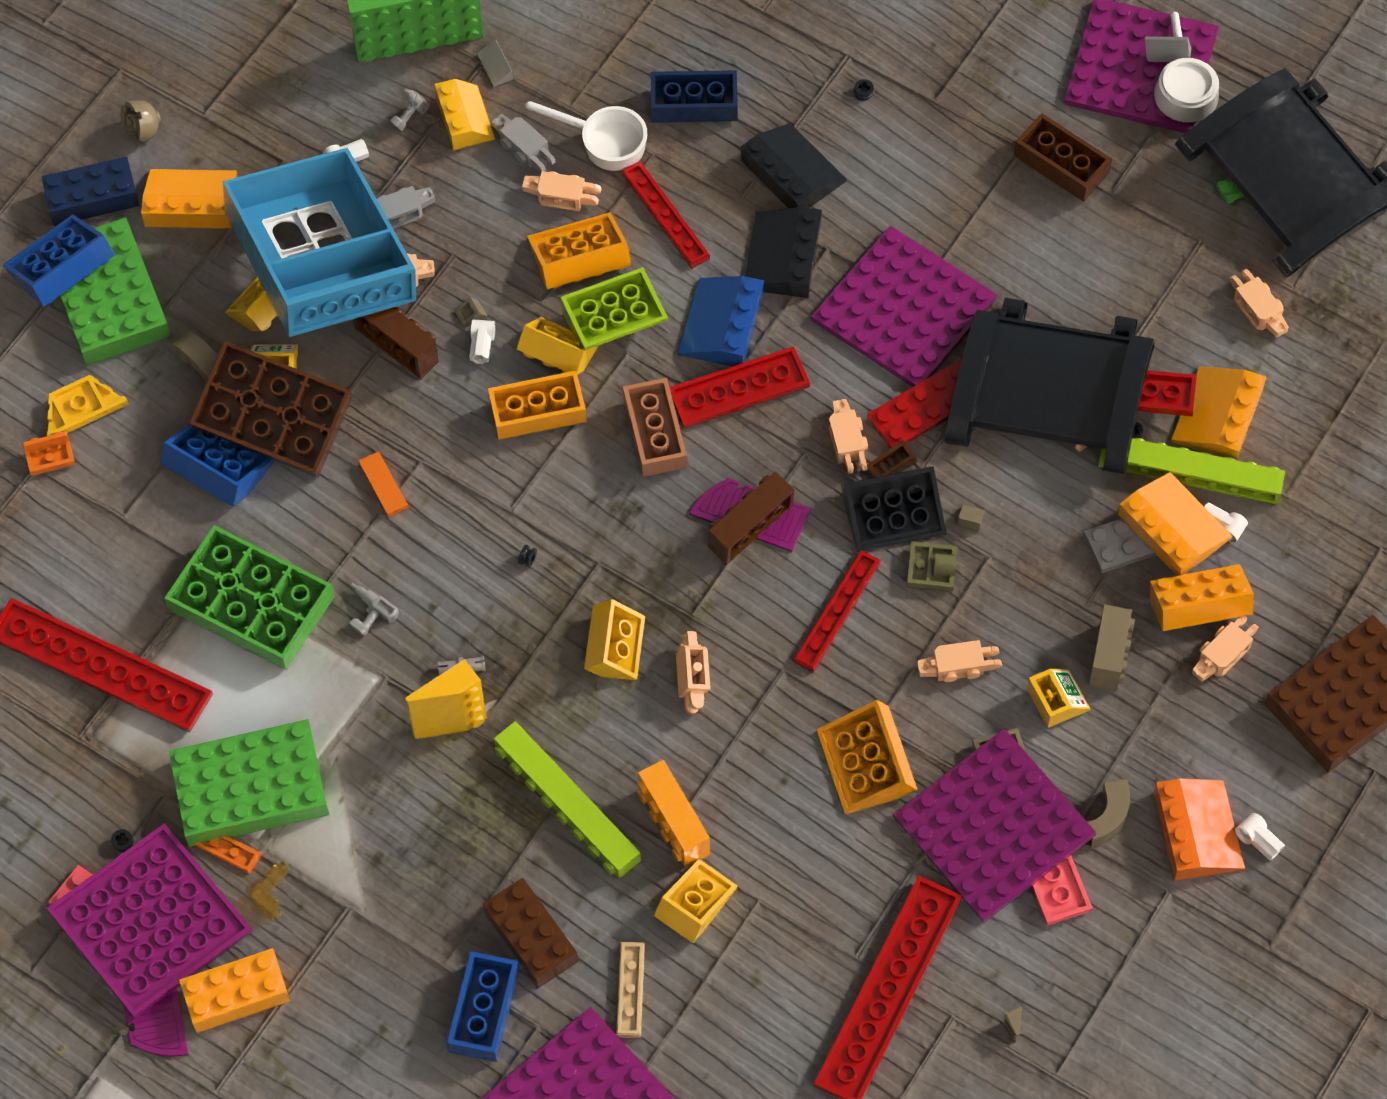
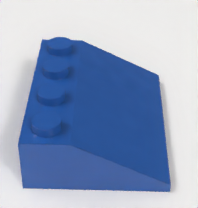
[2,214,115,306]
[678,276,764,367]
[160,424,275,507]

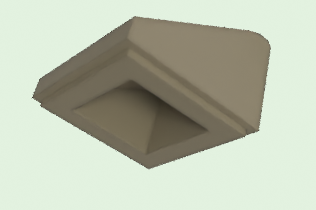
[454,297,488,328]
[957,505,985,531]
[1003,1007,1022,1043]

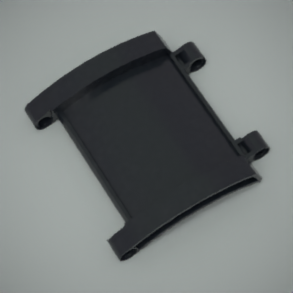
[1175,68,1387,278]
[945,297,1155,474]

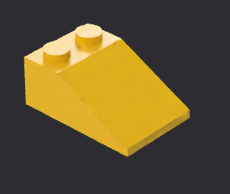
[654,859,738,943]

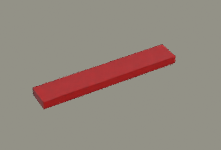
[622,161,710,269]
[793,550,881,673]

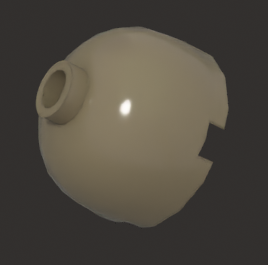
[121,100,161,144]

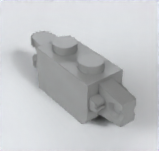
[492,114,555,173]
[377,186,436,229]

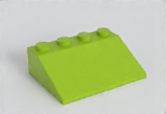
[560,267,668,350]

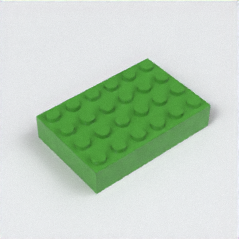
[347,0,483,63]
[60,217,171,366]
[164,525,335,670]
[169,719,329,847]

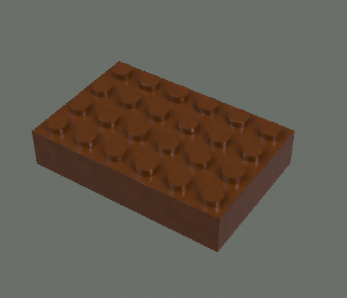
[189,341,353,478]
[1265,615,1387,773]

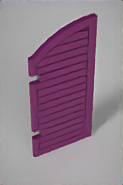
[689,478,811,552]
[123,988,189,1057]

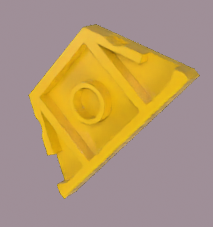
[47,375,129,436]

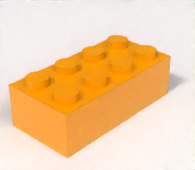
[488,371,587,440]
[1150,564,1254,631]
[637,760,710,868]
[179,948,290,1033]

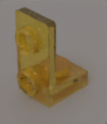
[251,861,289,921]

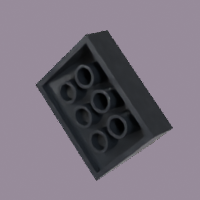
[741,123,847,208]
[745,207,822,298]
[841,466,947,552]

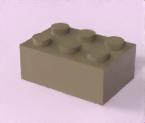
[1089,604,1135,692]

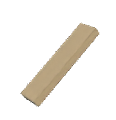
[616,942,645,1038]

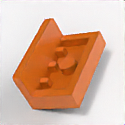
[22,432,76,476]

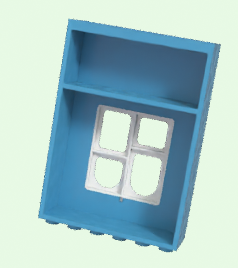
[223,147,416,337]

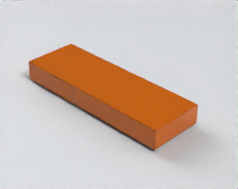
[358,451,409,518]
[193,836,262,874]

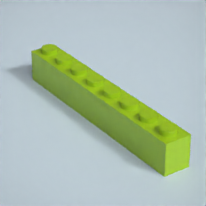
[1098,438,1285,505]
[494,721,641,879]

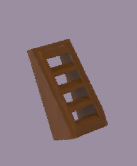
[867,440,918,477]

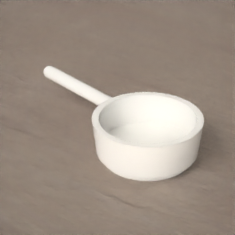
[1154,12,1219,122]
[525,101,647,171]

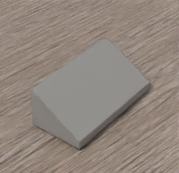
[1145,37,1191,62]
[477,39,513,87]

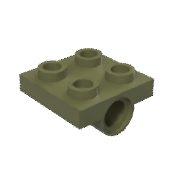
[907,541,957,591]

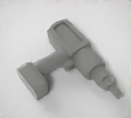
[390,88,430,131]
[348,583,399,637]

